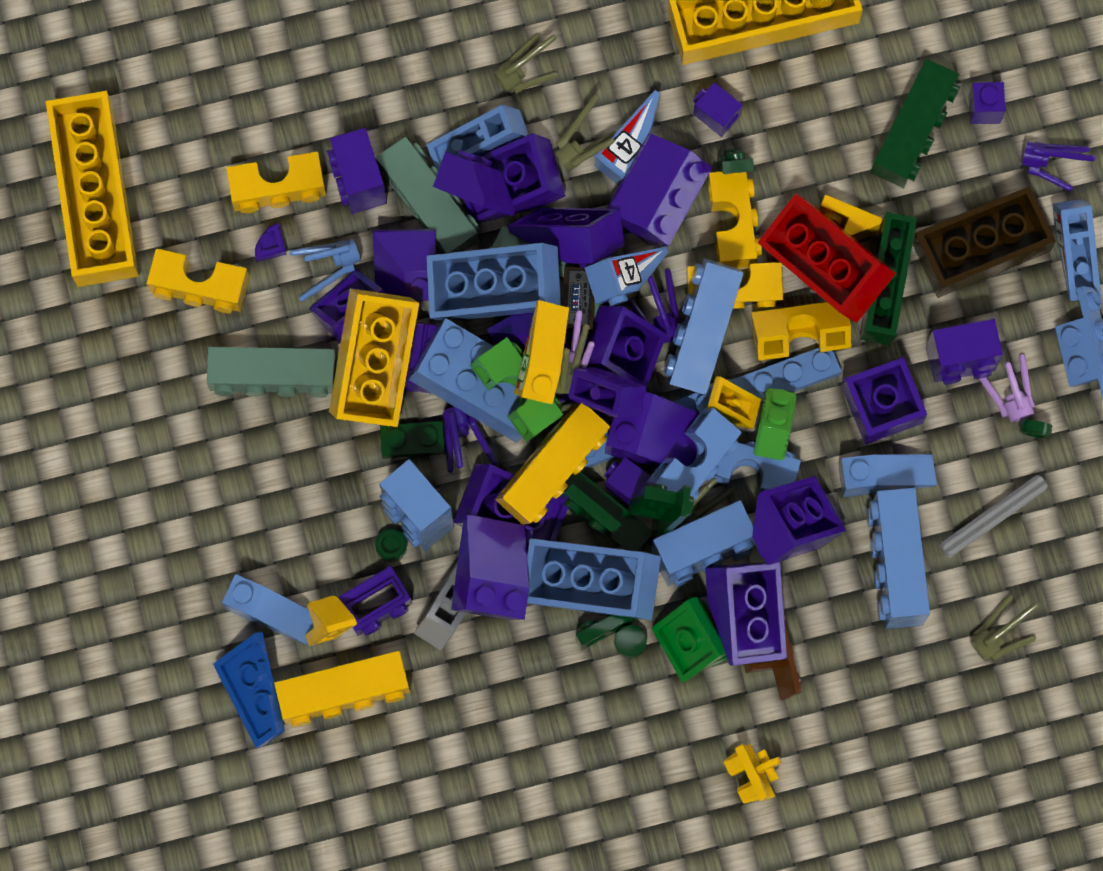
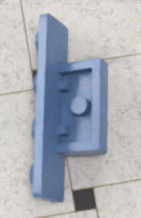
[1055,286,1103,398]

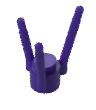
[1022,141,1096,191]
[627,269,682,344]
[442,407,497,473]

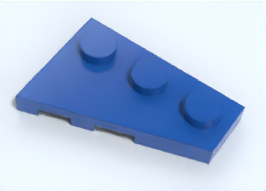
[213,632,285,748]

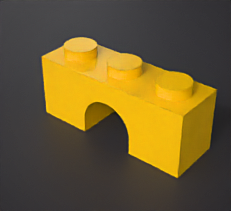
[226,151,326,213]
[708,172,762,269]
[147,249,250,314]
[686,262,783,309]
[751,302,851,361]

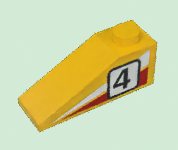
[514,300,569,405]

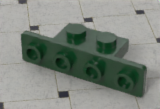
[560,472,653,552]
[628,484,694,545]

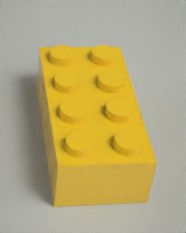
[329,288,419,427]

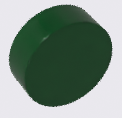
[1019,420,1053,439]
[375,529,407,562]
[614,625,647,659]

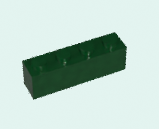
[871,59,961,189]
[860,211,917,346]

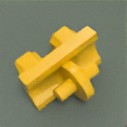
[724,744,782,804]

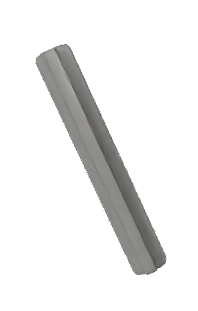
[940,475,1048,558]

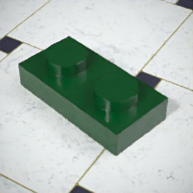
[716,149,754,174]
[380,421,445,459]
[575,615,638,651]

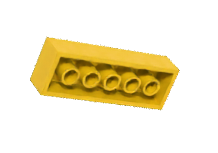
[667,0,863,65]
[46,91,139,287]

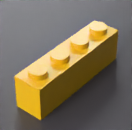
[495,403,611,525]
[274,651,410,727]

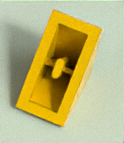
[707,376,761,429]

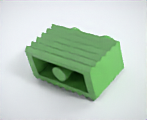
[753,388,797,460]

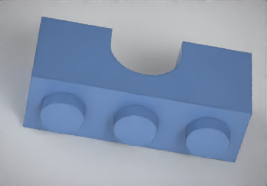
[646,408,742,501]
[709,442,801,493]

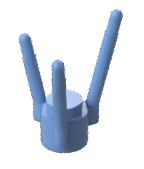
[290,238,361,302]

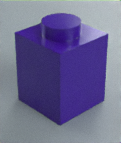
[693,82,743,137]
[968,82,1006,124]
[605,457,651,505]

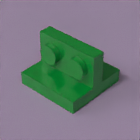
[651,597,727,683]

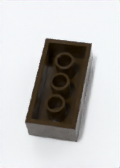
[912,186,1056,298]

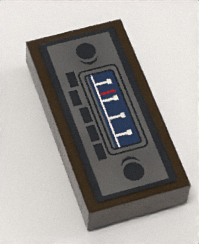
[562,267,594,332]

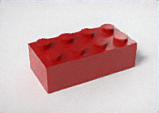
[757,193,896,323]

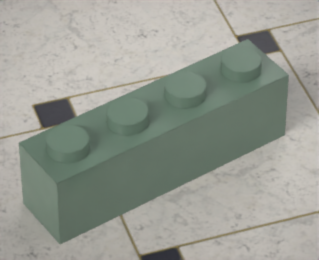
[375,137,479,254]
[207,347,336,398]

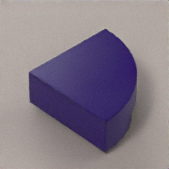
[255,223,287,262]

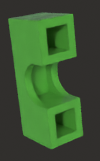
[470,337,564,442]

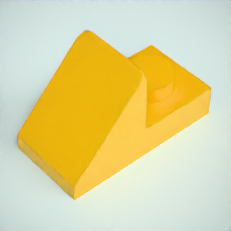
[819,195,883,241]
[305,596,357,647]

